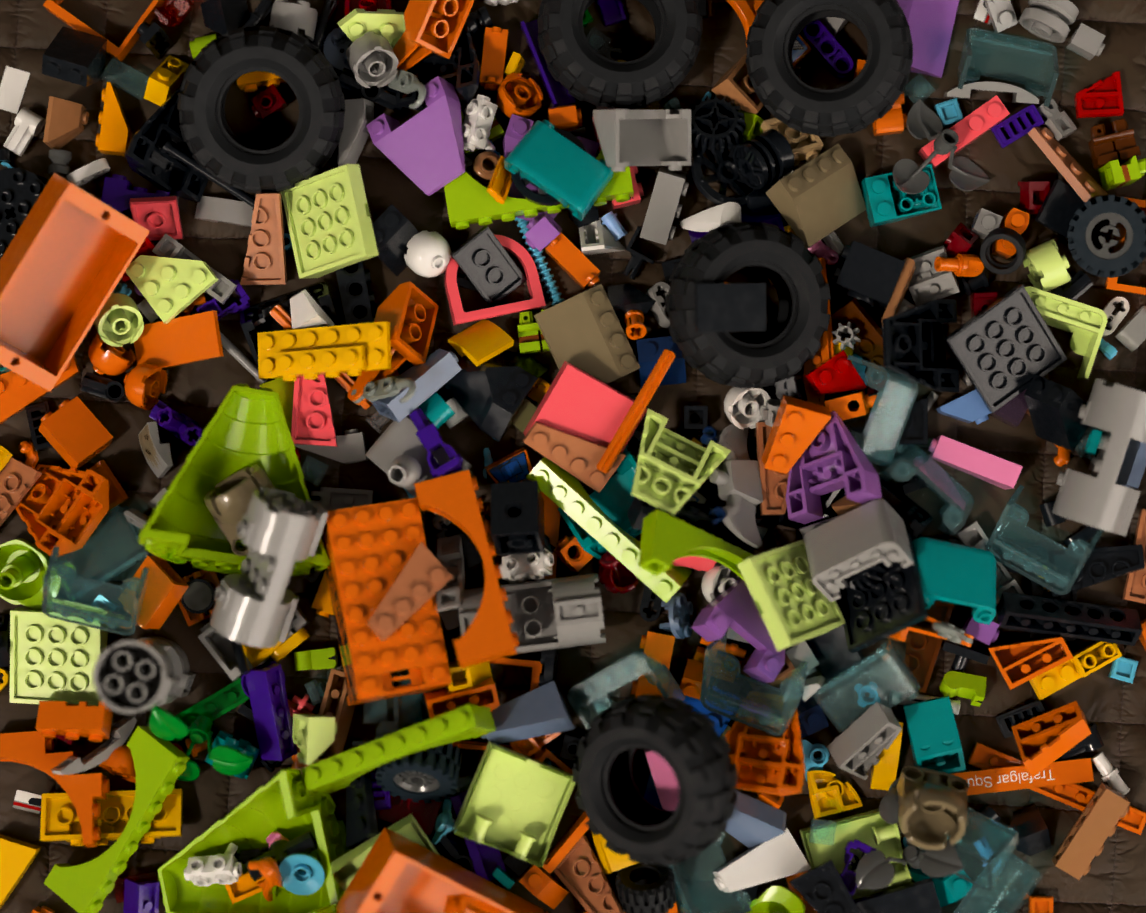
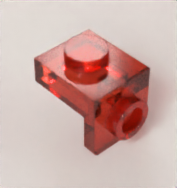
[154,0,195,27]

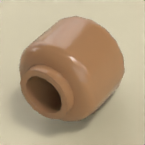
[471,151,500,184]

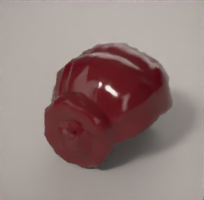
[598,551,639,594]

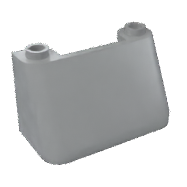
[593,109,691,172]

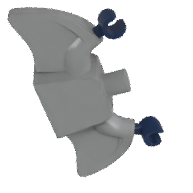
[701,424,763,548]

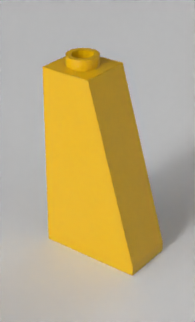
[0,834,41,909]

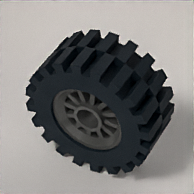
[375,742,462,803]

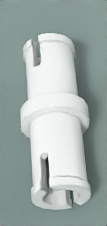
[1091,751,1131,795]

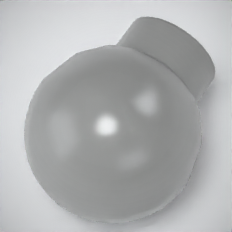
[388,455,422,487]

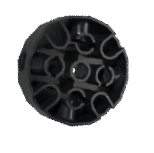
[0,168,49,258]

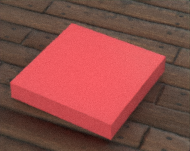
[129,196,183,241]

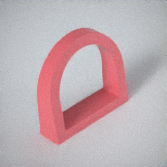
[444,234,546,326]

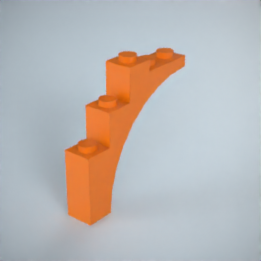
[0,731,110,848]

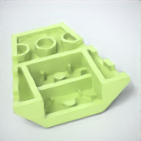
[631,408,731,516]

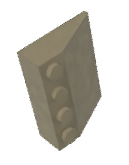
[766,143,866,249]
[534,284,641,384]

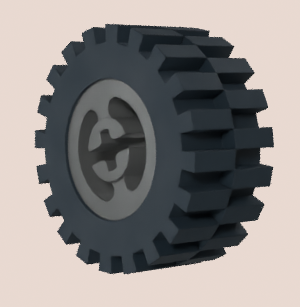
[1067,195,1146,278]

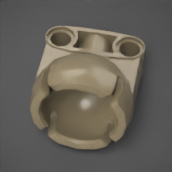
[204,464,275,556]
[896,766,969,850]

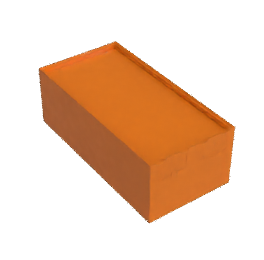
[0,172,150,392]
[336,827,545,913]

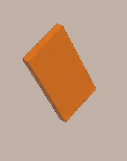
[134,310,224,369]

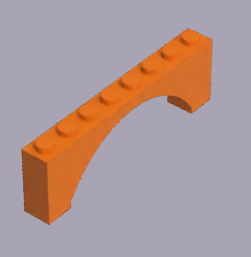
[414,470,520,668]

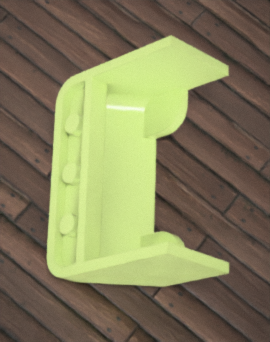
[1024,286,1107,380]

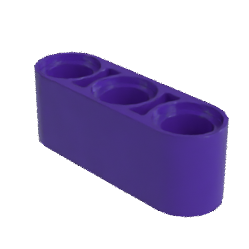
[801,20,853,78]

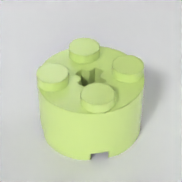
[1023,239,1071,292]
[94,292,144,347]

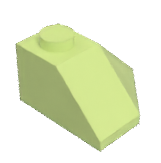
[292,713,338,765]

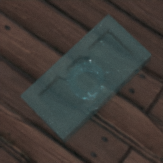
[101,57,149,100]

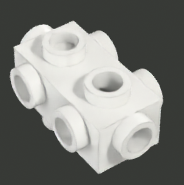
[462,94,498,152]
[499,548,554,584]
[184,843,242,887]

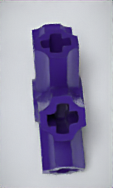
[149,400,204,447]

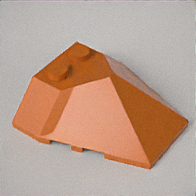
[15,464,109,558]
[725,691,805,796]

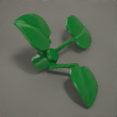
[149,706,254,781]

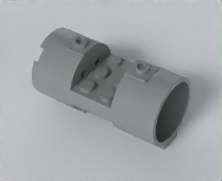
[1051,378,1146,537]
[210,487,329,648]
[459,573,606,654]
[93,636,196,714]

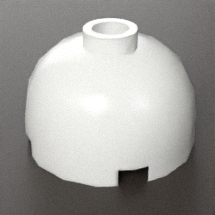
[404,230,452,278]
[724,387,771,430]
[701,563,740,603]

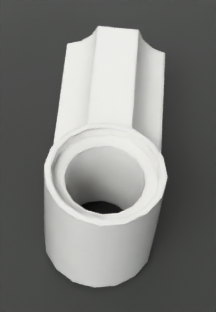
[3,107,45,157]

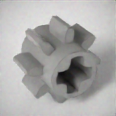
[832,322,861,350]
[760,399,782,427]

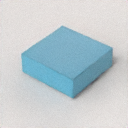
[934,98,963,127]
[1108,656,1139,684]

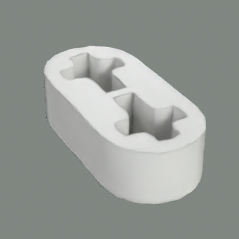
[66,158,111,187]
[1103,297,1130,336]

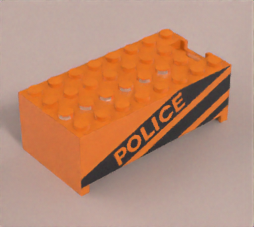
[321,498,452,706]

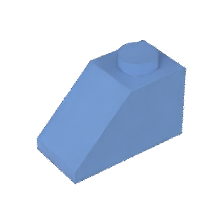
[936,389,991,425]

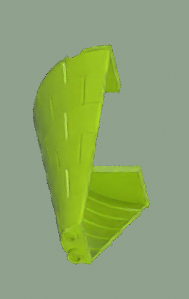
[139,384,330,577]
[157,769,351,913]

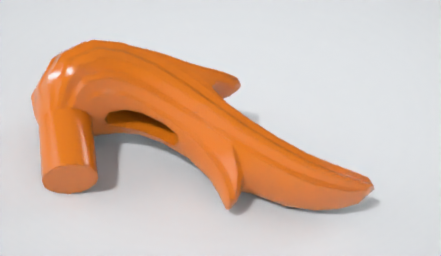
[248,857,283,902]

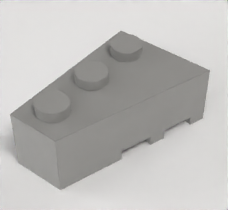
[640,166,689,245]
[827,702,902,780]

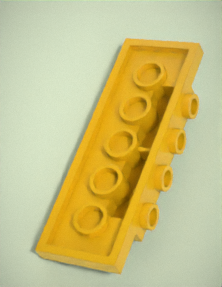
[257,321,392,381]
[40,788,183,846]

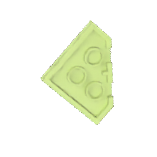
[337,9,406,49]
[125,255,219,324]

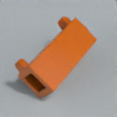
[479,27,509,91]
[545,232,601,290]

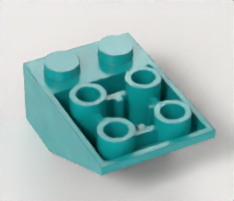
[860,164,942,227]
[903,695,966,774]

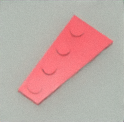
[291,375,338,447]

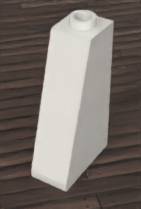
[712,828,811,893]

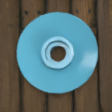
[279,853,325,895]

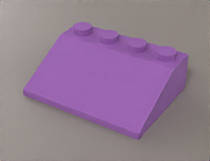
[897,0,959,78]

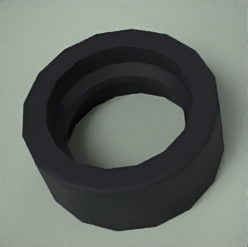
[980,228,1027,275]

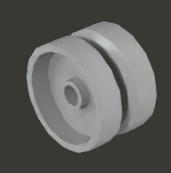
[1019,0,1079,43]

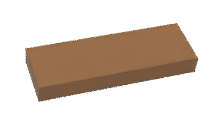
[881,258,916,327]

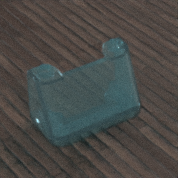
[879,445,974,535]
[48,505,154,603]
[812,639,921,734]
[668,833,751,913]

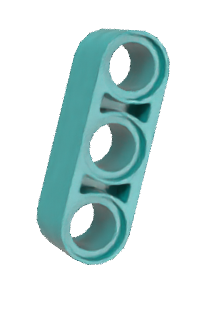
[418,392,455,428]

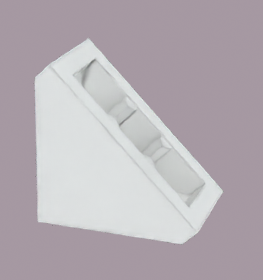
[579,218,627,255]
[290,289,335,330]

